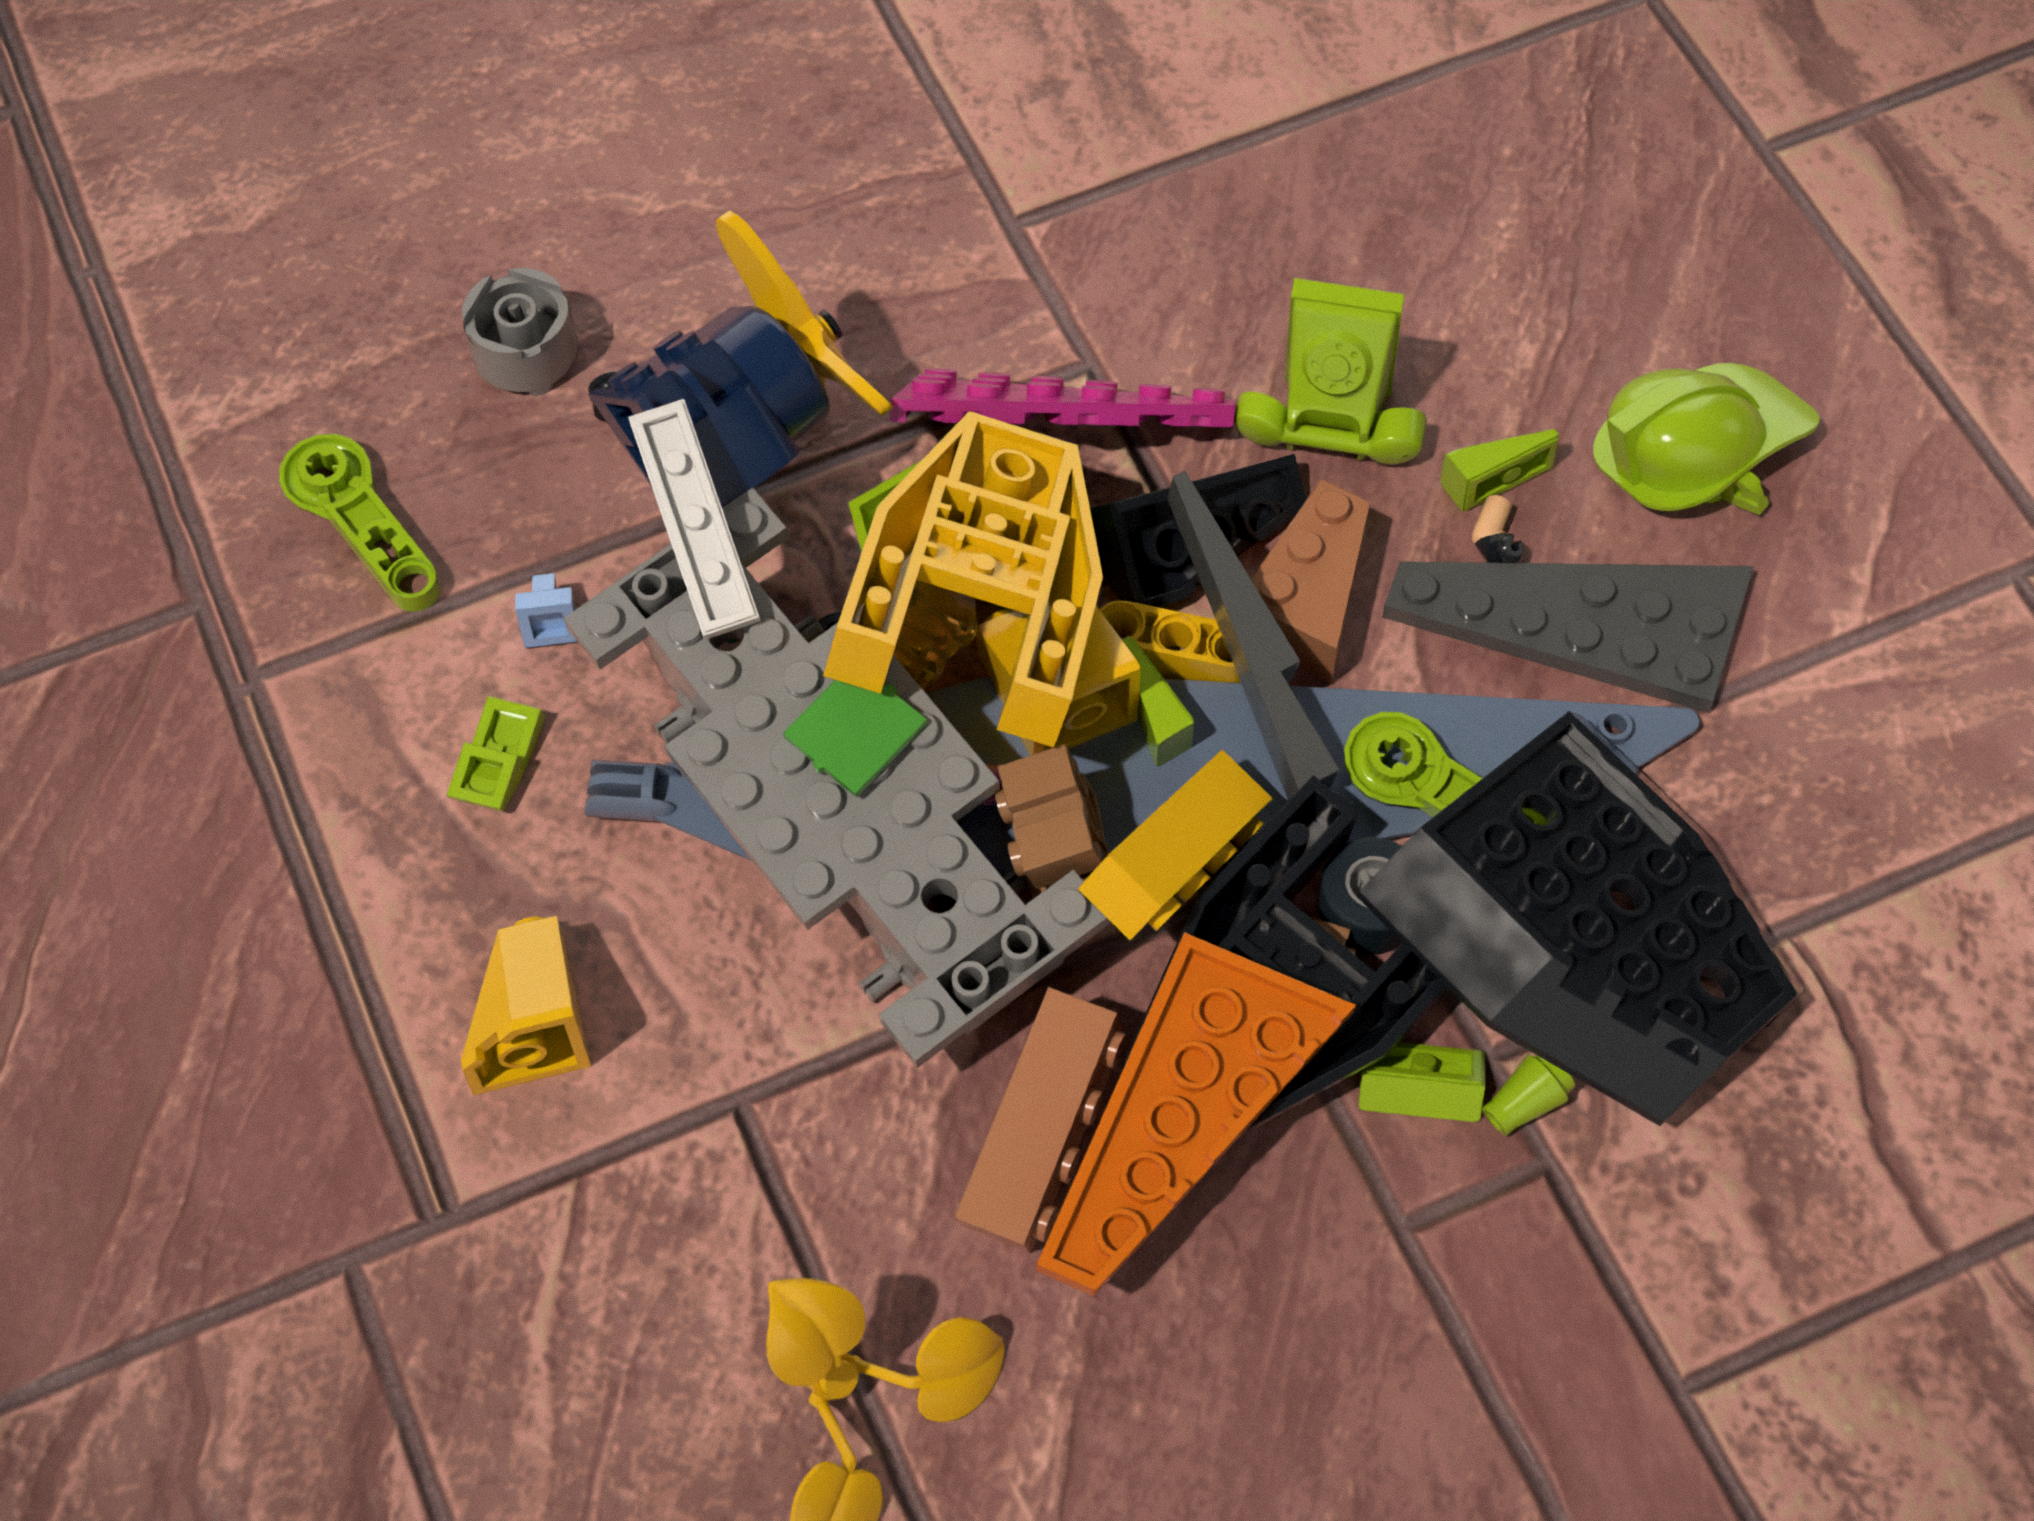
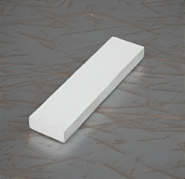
[628,399,760,640]

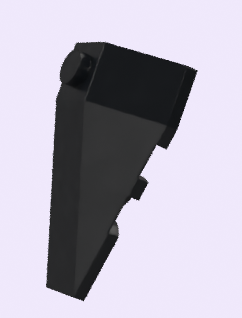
[1090,454,1306,607]

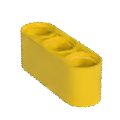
[1100,600,1241,683]

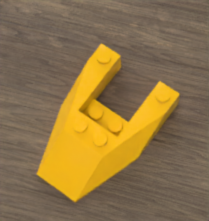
[823,411,1103,747]

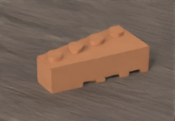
[954,987,1127,1253]

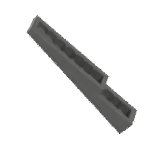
[1167,471,1339,801]

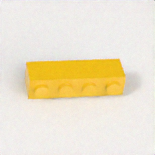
[1078,749,1273,940]

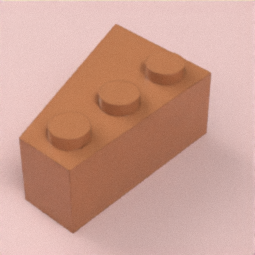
[1251,479,1370,684]

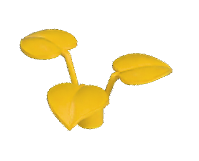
[766,1278,1005,1521]

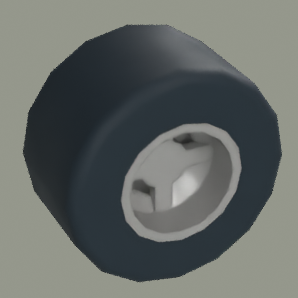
[1318,837,1403,954]

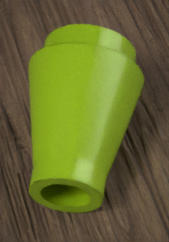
[1482,1054,1575,1137]

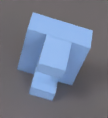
[515,573,577,648]

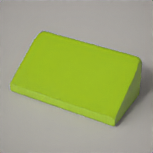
[1358,1042,1485,1122]

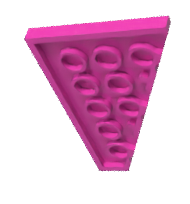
[890,368,1236,427]

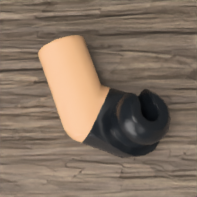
[1472,495,1524,563]

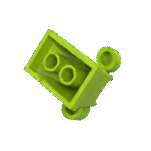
[1234,278,1427,465]

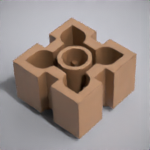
[995,744,1111,898]

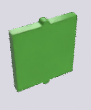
[783,680,928,798]

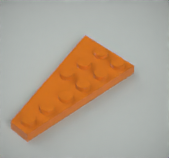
[1035,932,1356,1296]

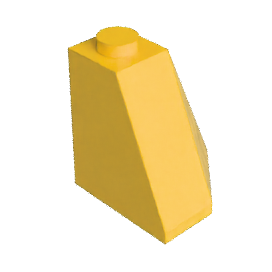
[461,916,591,1095]

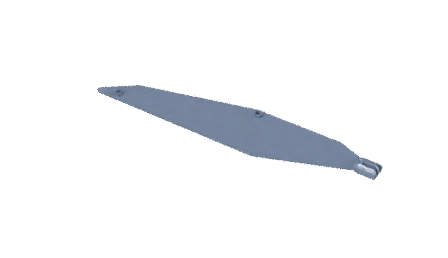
[584,676,1699,877]

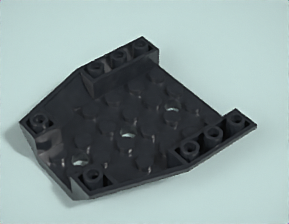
[1356,711,1805,1126]

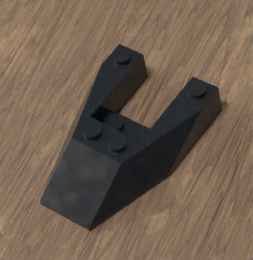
[1122,775,1451,1136]

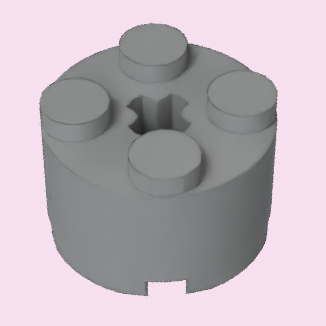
[462,268,578,396]

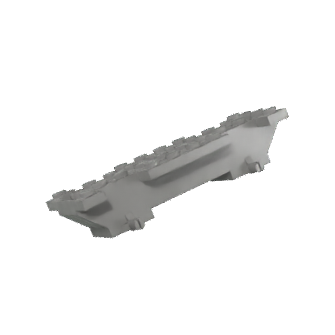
[563,487,1112,1068]

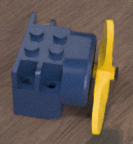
[588,211,893,508]

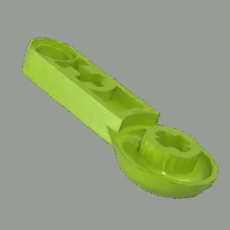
[279,434,440,612]
[1344,712,1547,825]

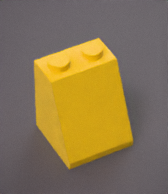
[976,606,1141,756]

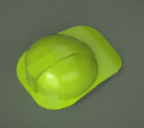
[1593,363,1820,511]

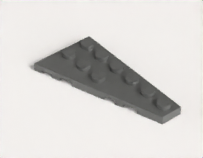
[1382,561,1754,713]

